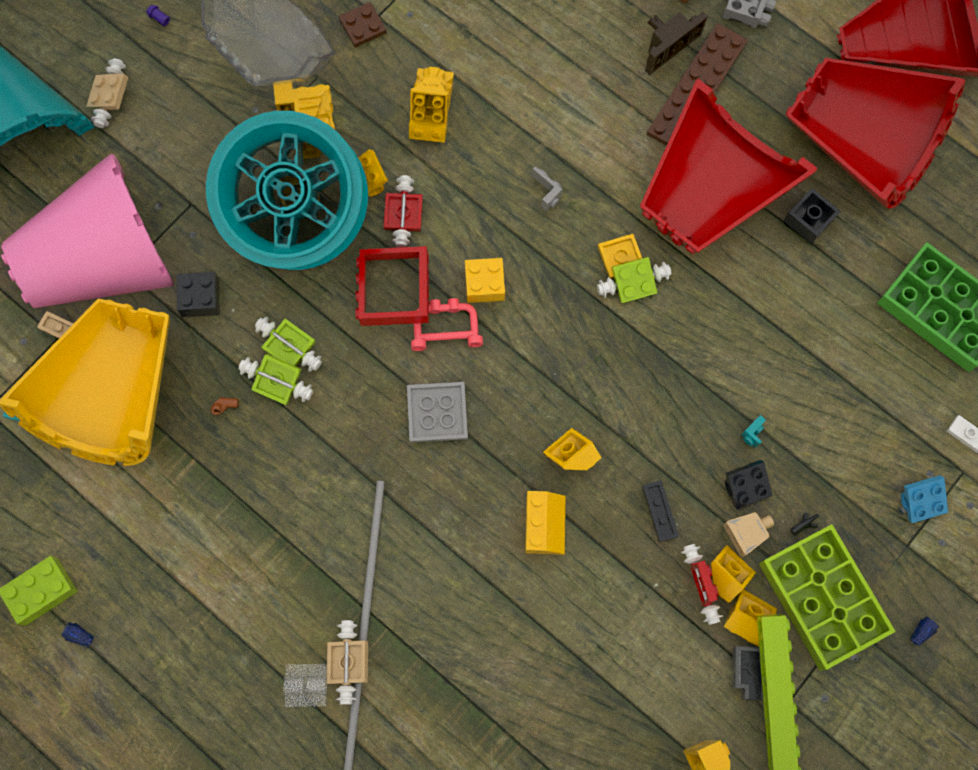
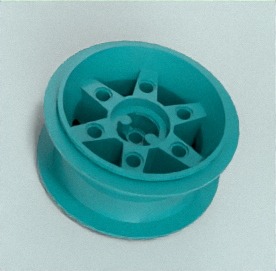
[206,111,368,270]

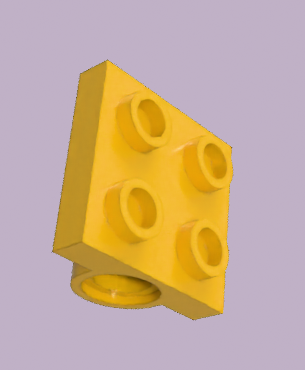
[358,149,388,197]

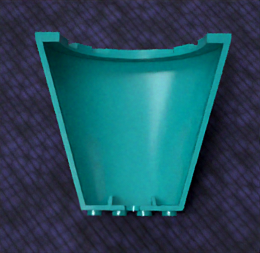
[0,46,95,146]

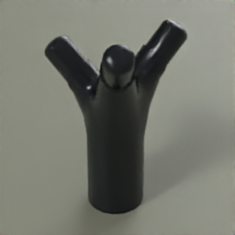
[790,513,819,535]

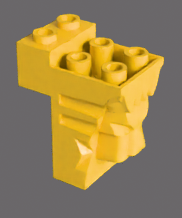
[409,67,454,143]
[273,82,336,159]

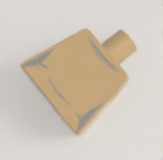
[723,512,774,558]

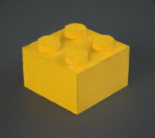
[465,258,505,303]

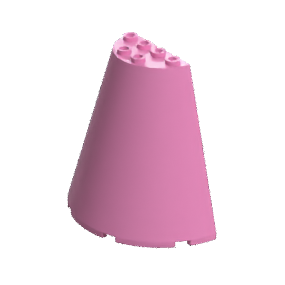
[1,153,174,308]

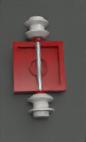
[384,175,423,248]
[681,544,723,625]

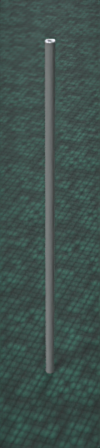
[344,481,385,770]

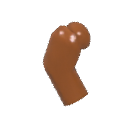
[211,397,239,415]

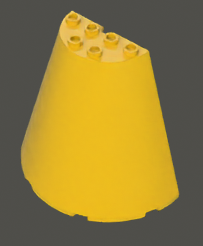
[0,298,170,466]

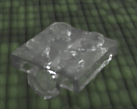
[284,664,327,707]

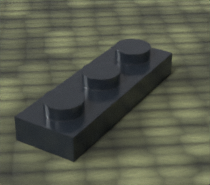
[642,480,679,543]

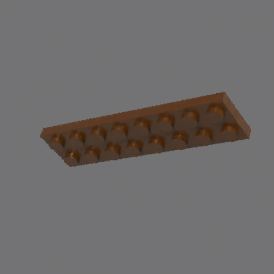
[647,23,748,146]

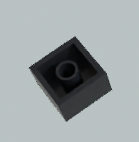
[784,188,841,245]
[177,272,220,317]

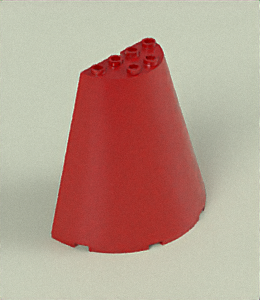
[786,58,966,209]
[640,79,818,254]

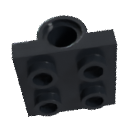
[725,460,772,509]

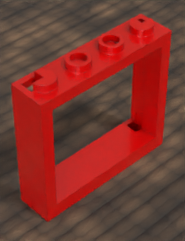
[355,246,429,326]

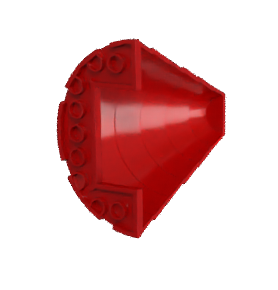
[837,0,978,78]

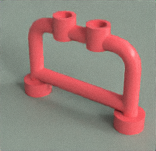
[411,298,483,351]

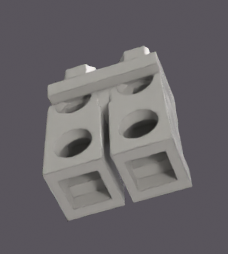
[722,0,776,28]

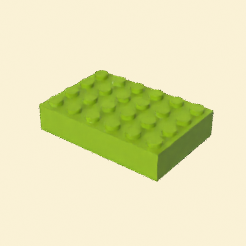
[759,524,896,671]

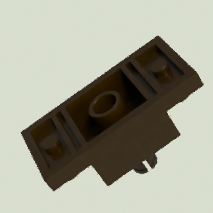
[645,12,708,76]

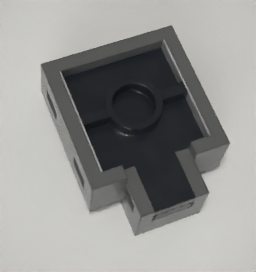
[732,646,763,701]

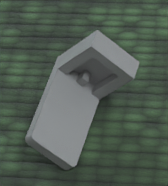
[532,167,562,211]

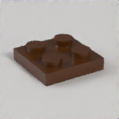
[339,2,387,48]

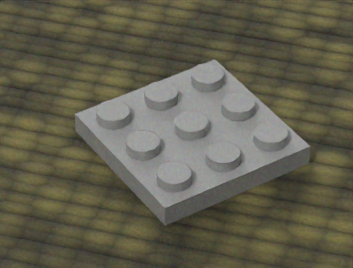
[407,382,468,443]

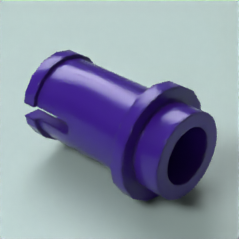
[146,5,170,27]

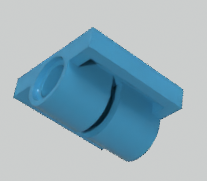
[900,475,948,523]

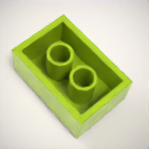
[0,556,78,626]

